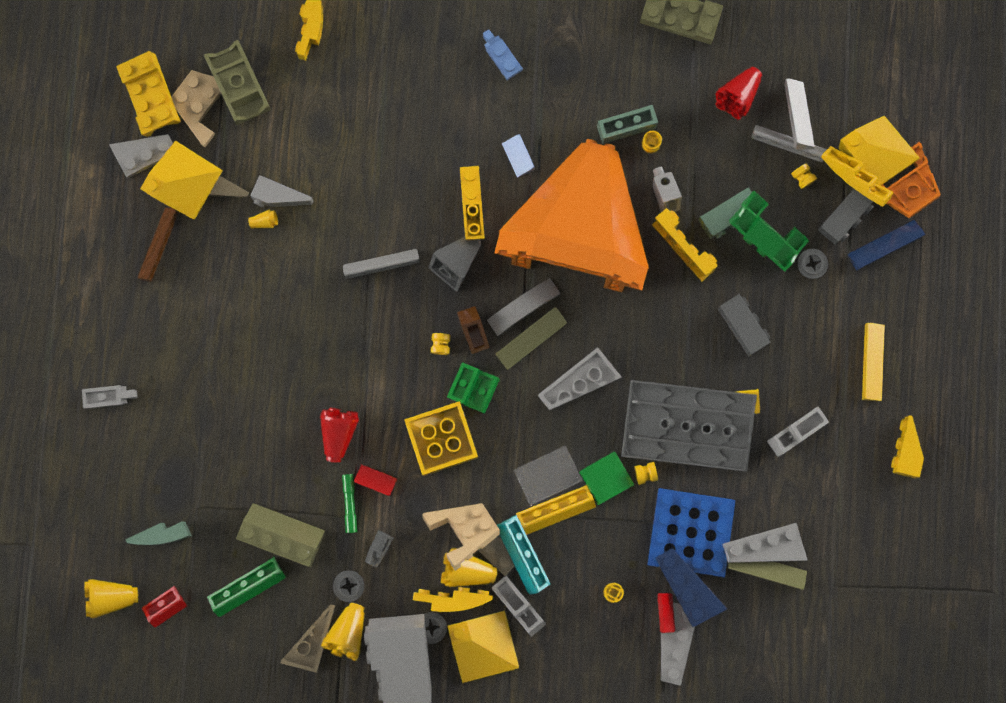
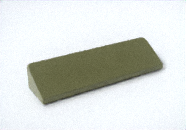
[496,307,567,370]
[727,561,807,590]

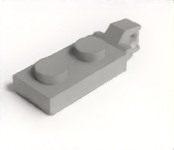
[82,385,138,409]

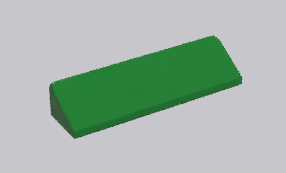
[207,557,286,617]

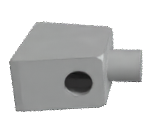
[653,167,682,212]

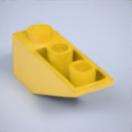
[891,415,924,478]

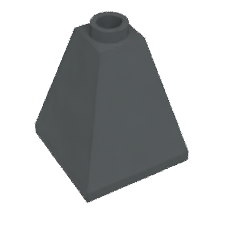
[428,237,481,292]

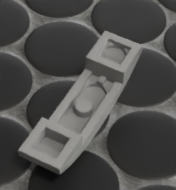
[487,278,561,336]

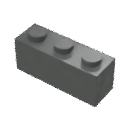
[818,189,874,245]
[718,294,770,357]

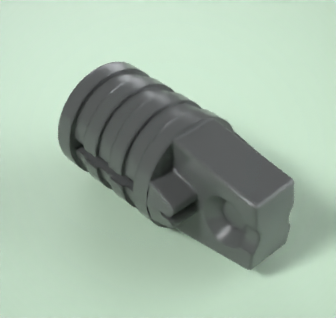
[365,530,394,567]

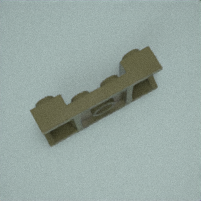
[640,0,723,45]
[204,40,271,126]

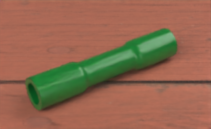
[342,474,357,533]

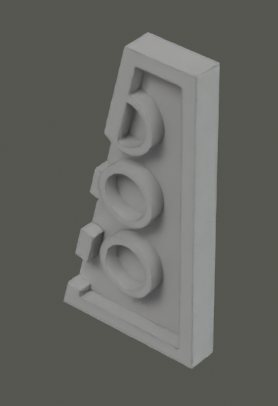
[538,347,622,410]
[661,602,695,686]

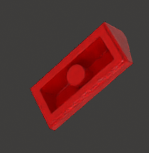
[354,465,397,496]
[142,586,187,627]
[657,593,675,633]

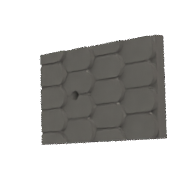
[621,380,757,471]

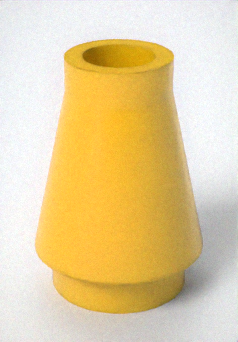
[248,210,278,229]

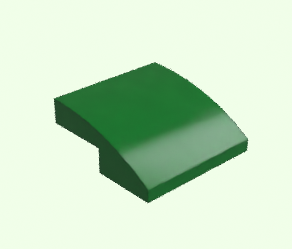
[447,362,500,414]
[579,452,634,505]

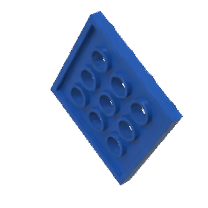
[647,488,735,577]

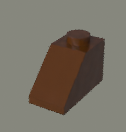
[457,306,490,354]

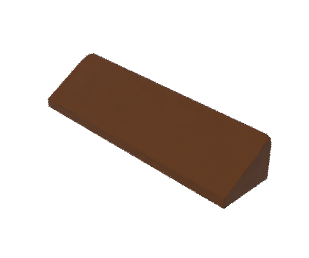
[138,208,178,282]

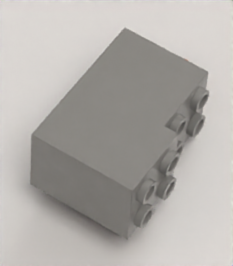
[364,614,432,703]

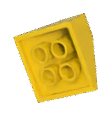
[839,116,919,186]
[140,141,223,219]
[448,611,519,683]

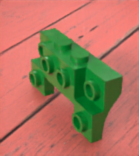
[729,191,809,272]

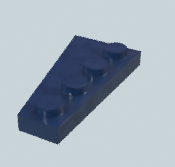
[655,548,727,627]

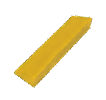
[862,323,885,401]
[516,485,596,535]

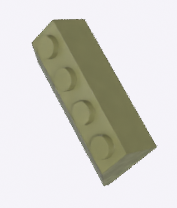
[236,503,325,567]

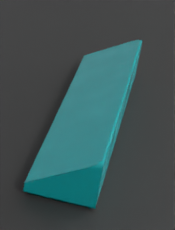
[497,515,550,595]

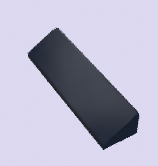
[847,220,926,271]

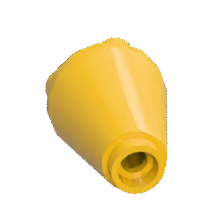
[441,548,497,587]
[84,579,138,618]
[321,603,365,661]

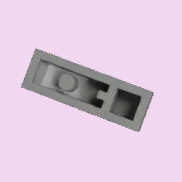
[250,175,314,207]

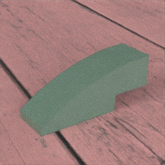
[125,521,192,545]

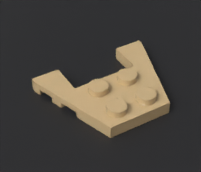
[172,70,221,147]
[422,503,500,570]

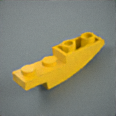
[295,0,323,61]
[460,166,485,240]
[413,587,493,612]

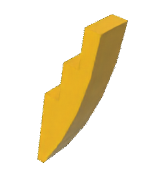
[821,146,893,207]

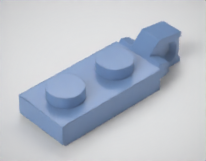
[483,30,523,80]

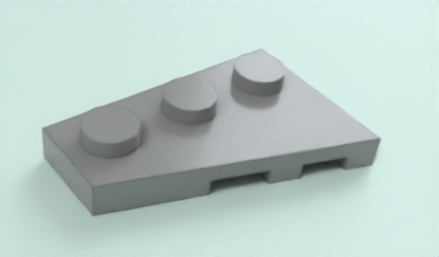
[109,134,173,178]

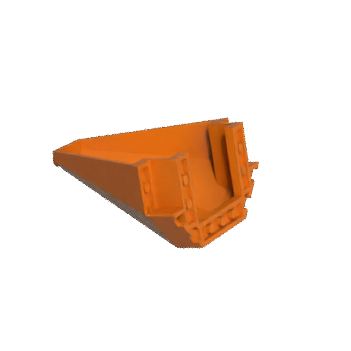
[495,139,649,292]

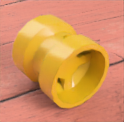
[642,131,662,153]
[791,163,817,189]
[431,333,451,355]
[634,462,658,485]
[603,583,624,603]

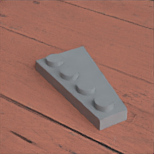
[723,523,807,563]

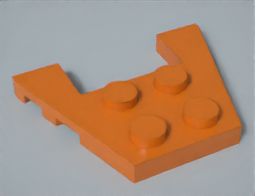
[881,142,941,218]

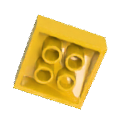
[404,401,478,476]

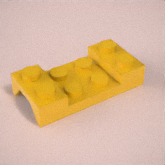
[116,51,181,137]
[652,208,718,282]

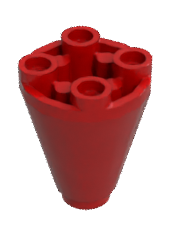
[715,67,762,120]
[320,408,359,462]

